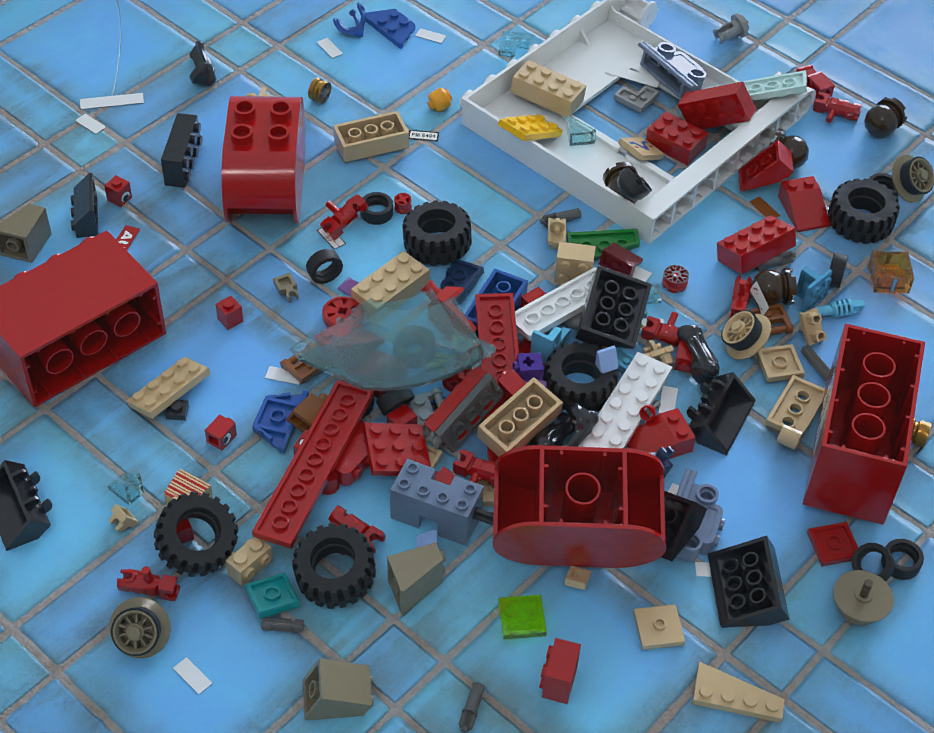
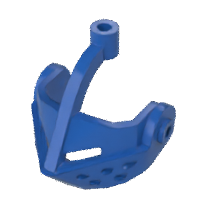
[333,2,366,37]

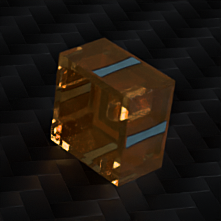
[868,251,915,293]

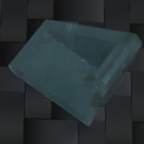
[566,115,596,146]
[107,473,144,505]

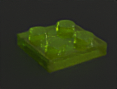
[498,594,547,640]

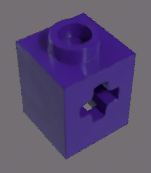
[512,352,544,380]

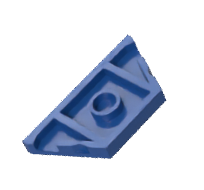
[365,9,415,49]
[252,390,309,453]

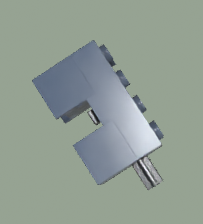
[390,459,494,546]

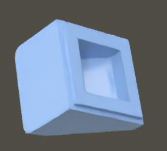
[595,346,618,373]
[416,529,437,548]

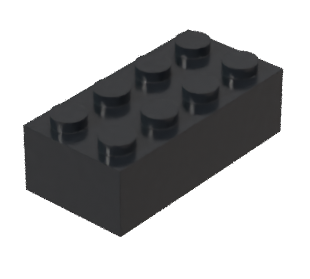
[161,113,203,188]

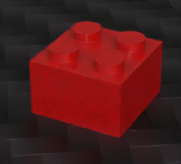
[539,638,581,704]

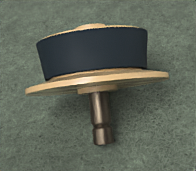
[721,310,771,360]

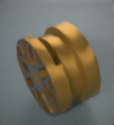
[308,77,332,104]

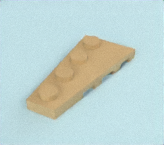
[692,662,785,723]

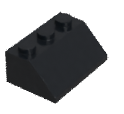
[71,173,99,238]

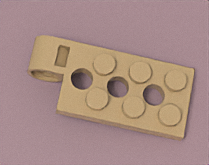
[765,375,825,450]

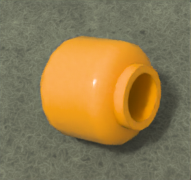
[427,88,453,112]

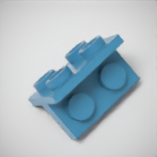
[797,266,833,312]

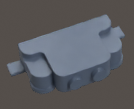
[638,41,706,99]
[676,468,726,561]

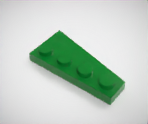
[566,228,640,260]

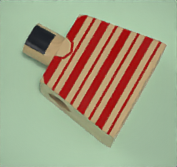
[164,469,213,505]

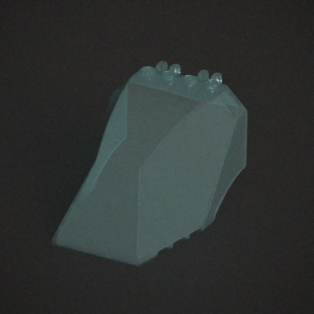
[289,289,496,391]

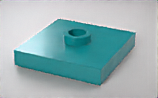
[245,572,300,619]

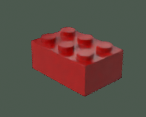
[646,111,708,166]

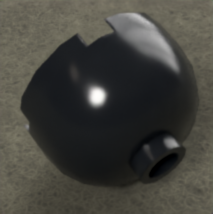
[617,165,652,201]

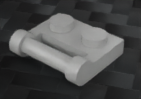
[409,387,443,430]

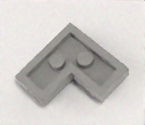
[614,85,660,113]

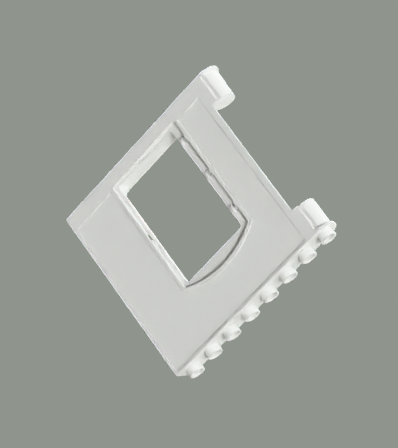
[460,0,816,245]

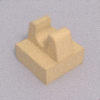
[109,504,138,532]

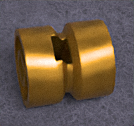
[911,418,932,447]

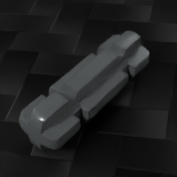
[261,617,304,632]

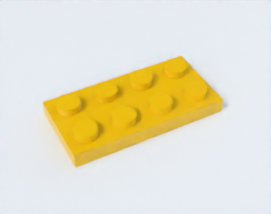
[498,114,563,141]

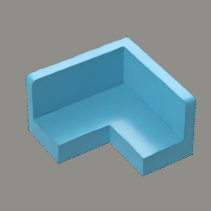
[530,326,570,364]

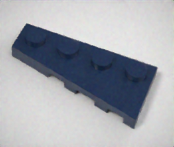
[440,259,484,307]

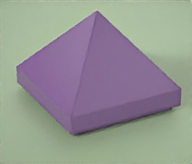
[338,277,359,296]

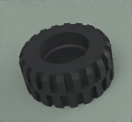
[828,178,900,244]
[402,200,472,266]
[543,341,618,413]
[153,491,238,577]
[292,523,376,609]

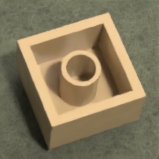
[554,242,596,283]

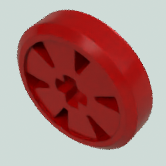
[322,296,363,327]

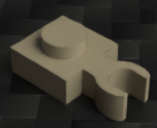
[273,273,299,303]

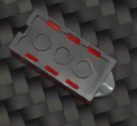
[424,364,505,453]

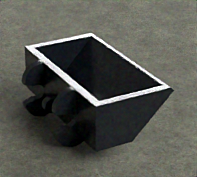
[686,372,756,456]
[0,460,52,551]

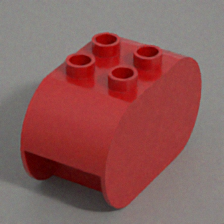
[221,96,305,224]
[493,445,666,568]

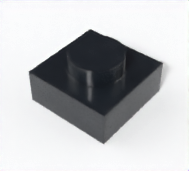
[165,400,189,421]

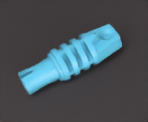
[814,299,865,318]

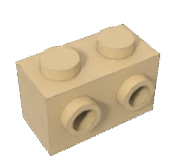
[225,537,273,586]

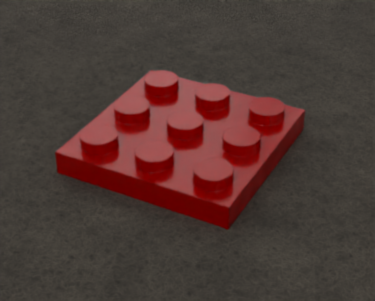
[362,422,431,476]

